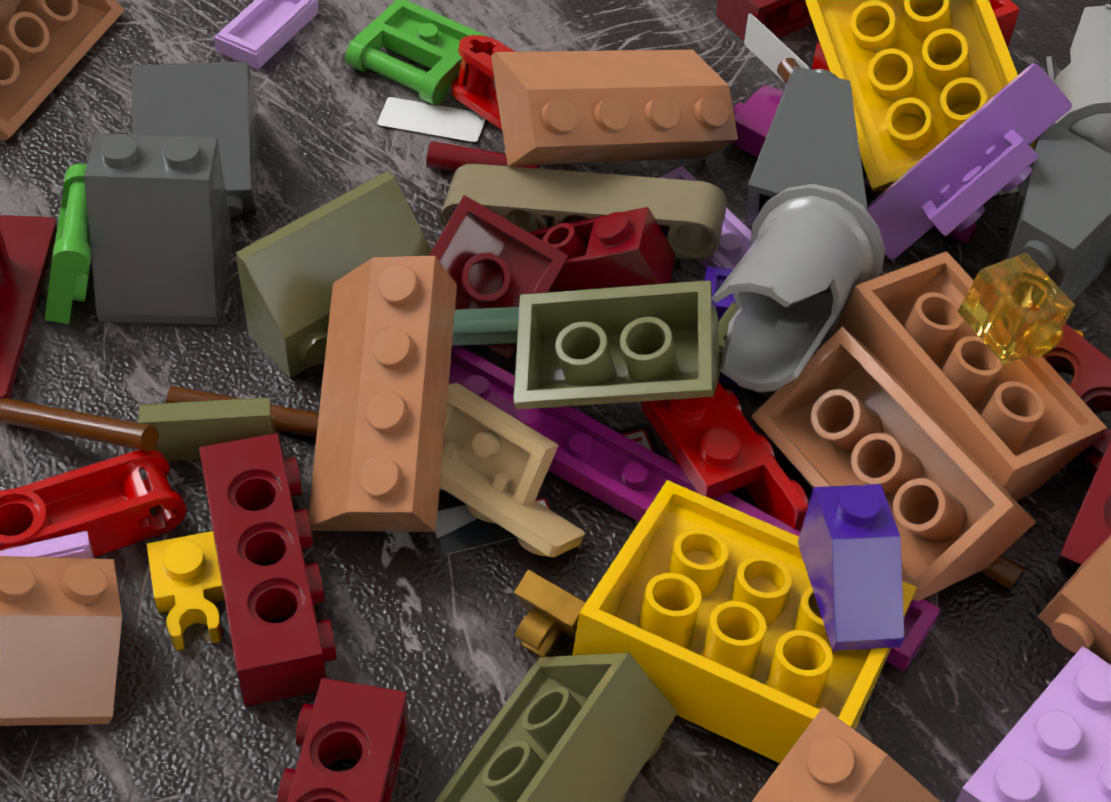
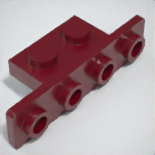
[0,215,58,399]

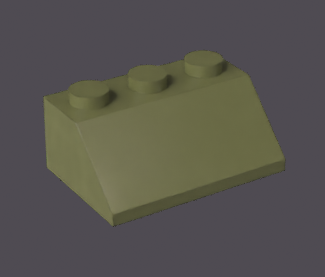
[236,171,431,378]
[514,280,720,410]
[434,653,678,802]

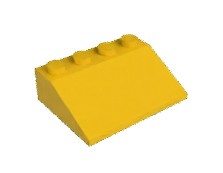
[805,0,1037,192]
[572,480,917,763]

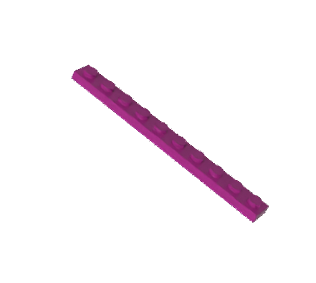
[449,347,941,671]

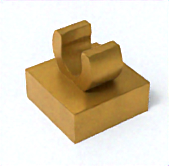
[514,569,585,657]

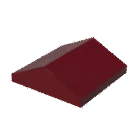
[429,195,568,360]

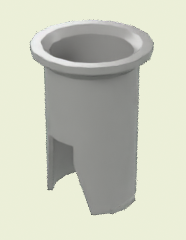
[1046,4,1111,154]
[711,184,885,392]

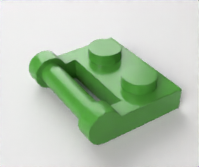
[345,0,486,106]
[44,164,92,324]

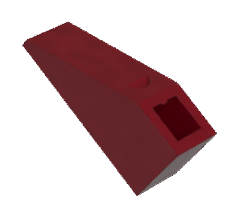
[529,207,676,293]

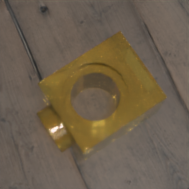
[957,253,1075,365]

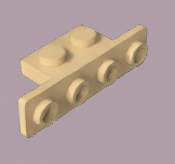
[440,383,585,557]

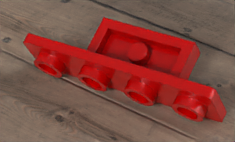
[642,381,809,532]

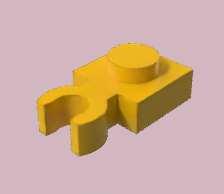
[147,531,225,651]

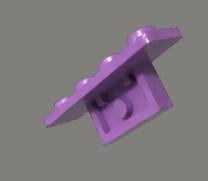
[867,64,1072,259]

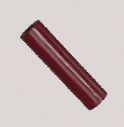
[426,141,540,173]

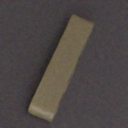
[440,164,728,260]

